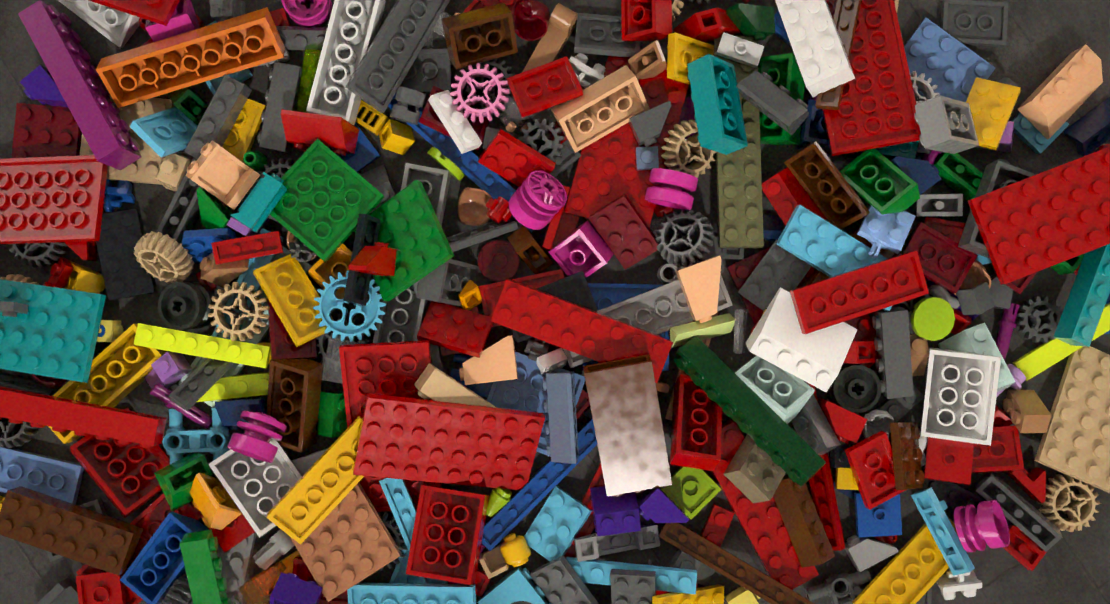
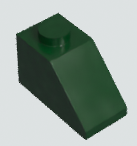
[726,3,775,41]
[167,86,209,125]

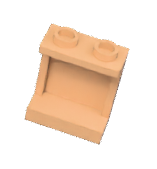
[185,140,260,210]

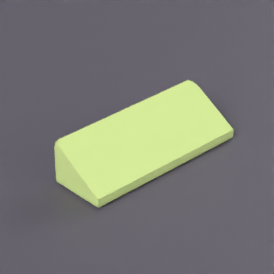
[670,313,736,348]

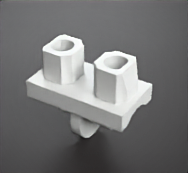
[569,53,606,88]
[936,570,982,600]

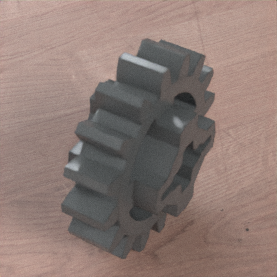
[518,119,565,162]
[1015,296,1062,343]

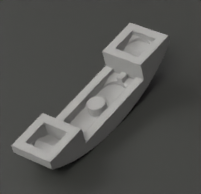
[574,524,660,562]

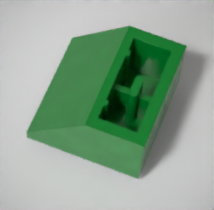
[318,391,347,438]
[154,452,212,511]

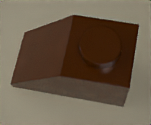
[507,225,554,274]

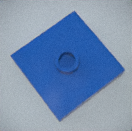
[337,122,381,173]
[854,492,902,537]

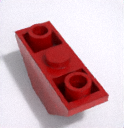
[673,8,740,43]

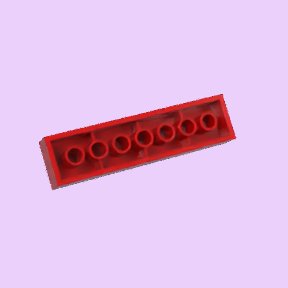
[491,278,673,383]
[711,419,819,590]

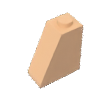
[676,256,721,323]
[459,335,518,385]

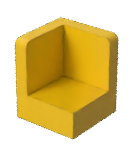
[379,119,415,155]

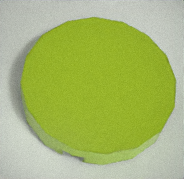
[427,147,465,181]
[910,297,955,341]

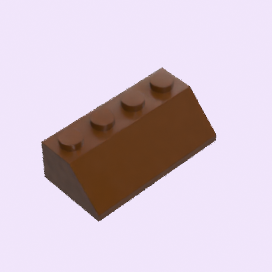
[784,141,870,229]
[266,358,323,453]
[773,474,835,568]

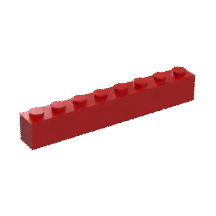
[0,386,167,449]

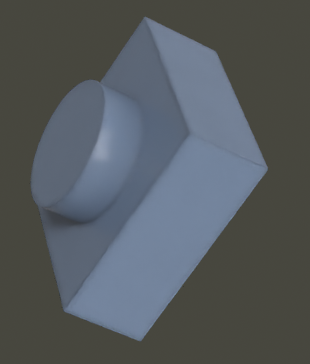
[636,146,659,170]

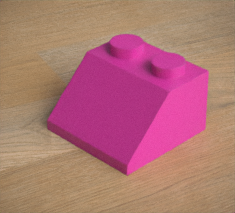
[145,0,200,42]
[549,220,614,278]

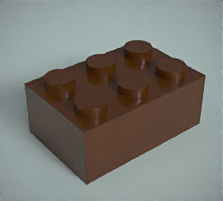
[441,2,518,69]

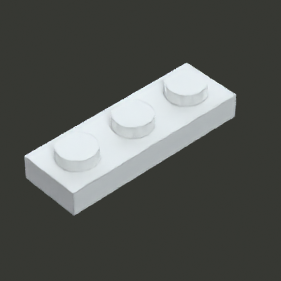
[428,90,482,154]

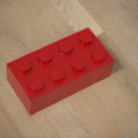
[670,374,722,471]

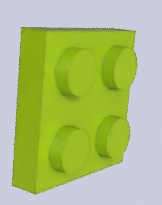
[661,466,722,520]

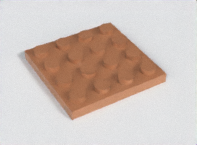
[290,483,402,602]

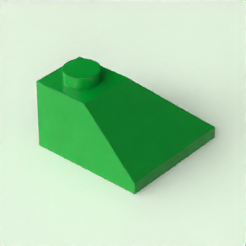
[196,187,235,231]

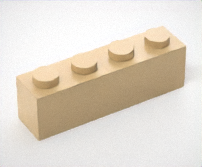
[414,363,497,408]

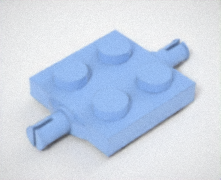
[857,204,916,258]

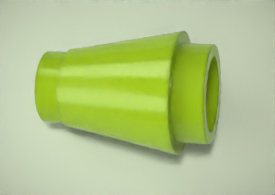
[486,487,512,517]

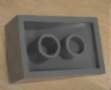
[416,259,479,306]

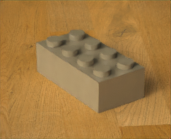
[724,422,797,503]

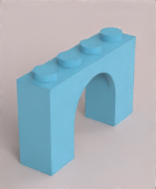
[478,566,552,604]

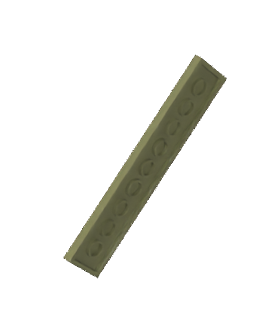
[713,36,764,248]

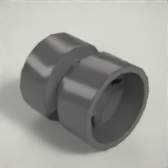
[390,86,426,125]

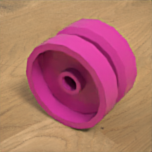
[645,168,698,210]

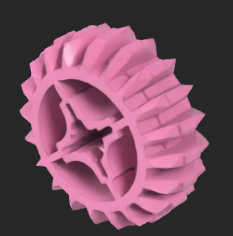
[450,63,510,123]

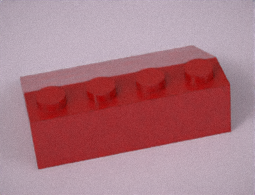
[70,407,170,518]
[406,485,489,585]

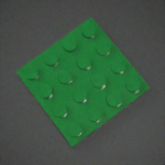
[270,138,384,262]
[354,180,454,302]

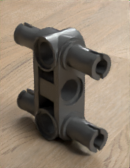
[805,569,872,604]

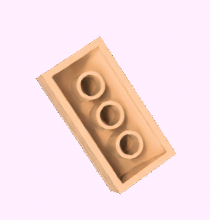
[1017,44,1103,140]
[550,65,650,153]

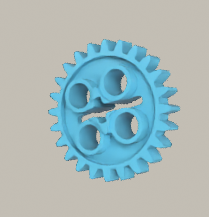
[313,270,386,342]

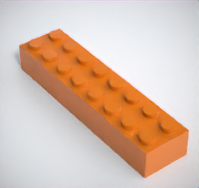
[96,7,285,108]

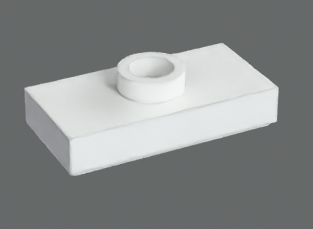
[716,32,764,68]

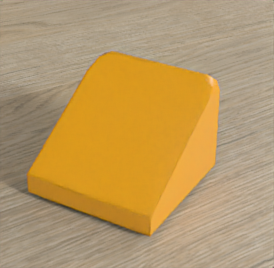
[458,280,482,310]

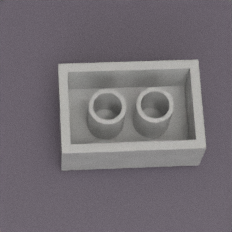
[914,96,979,154]

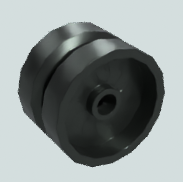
[158,282,216,330]
[826,364,881,413]

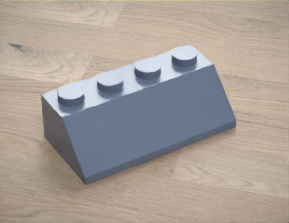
[543,371,579,464]

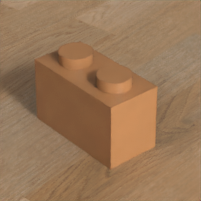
[1003,390,1052,433]

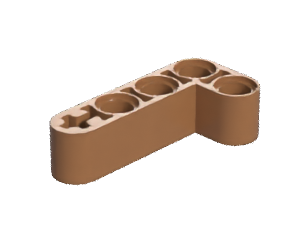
[522,3,578,72]

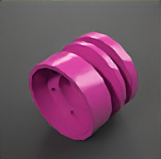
[281,0,332,27]
[509,171,567,230]
[227,411,287,463]
[954,500,1010,553]

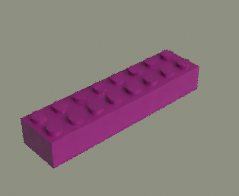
[18,0,142,170]

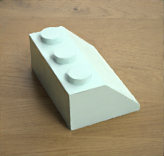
[938,323,1015,392]
[735,355,815,424]

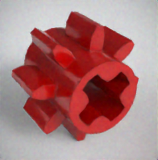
[485,196,512,223]

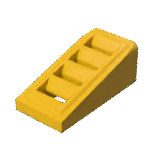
[355,100,389,136]

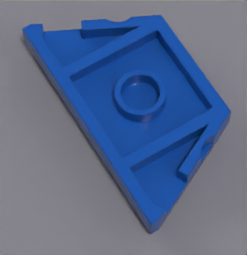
[181,228,241,263]

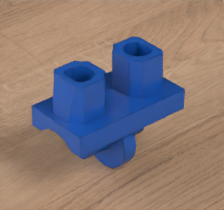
[103,179,136,213]

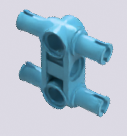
[163,408,232,464]

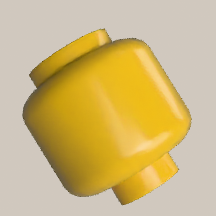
[499,533,531,568]

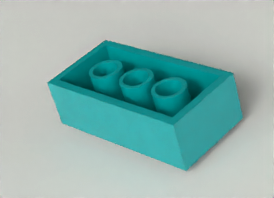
[687,54,748,155]

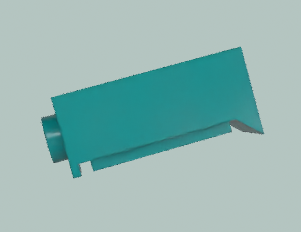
[231,172,287,233]

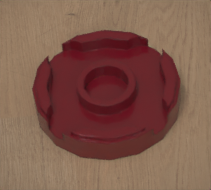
[478,239,520,282]

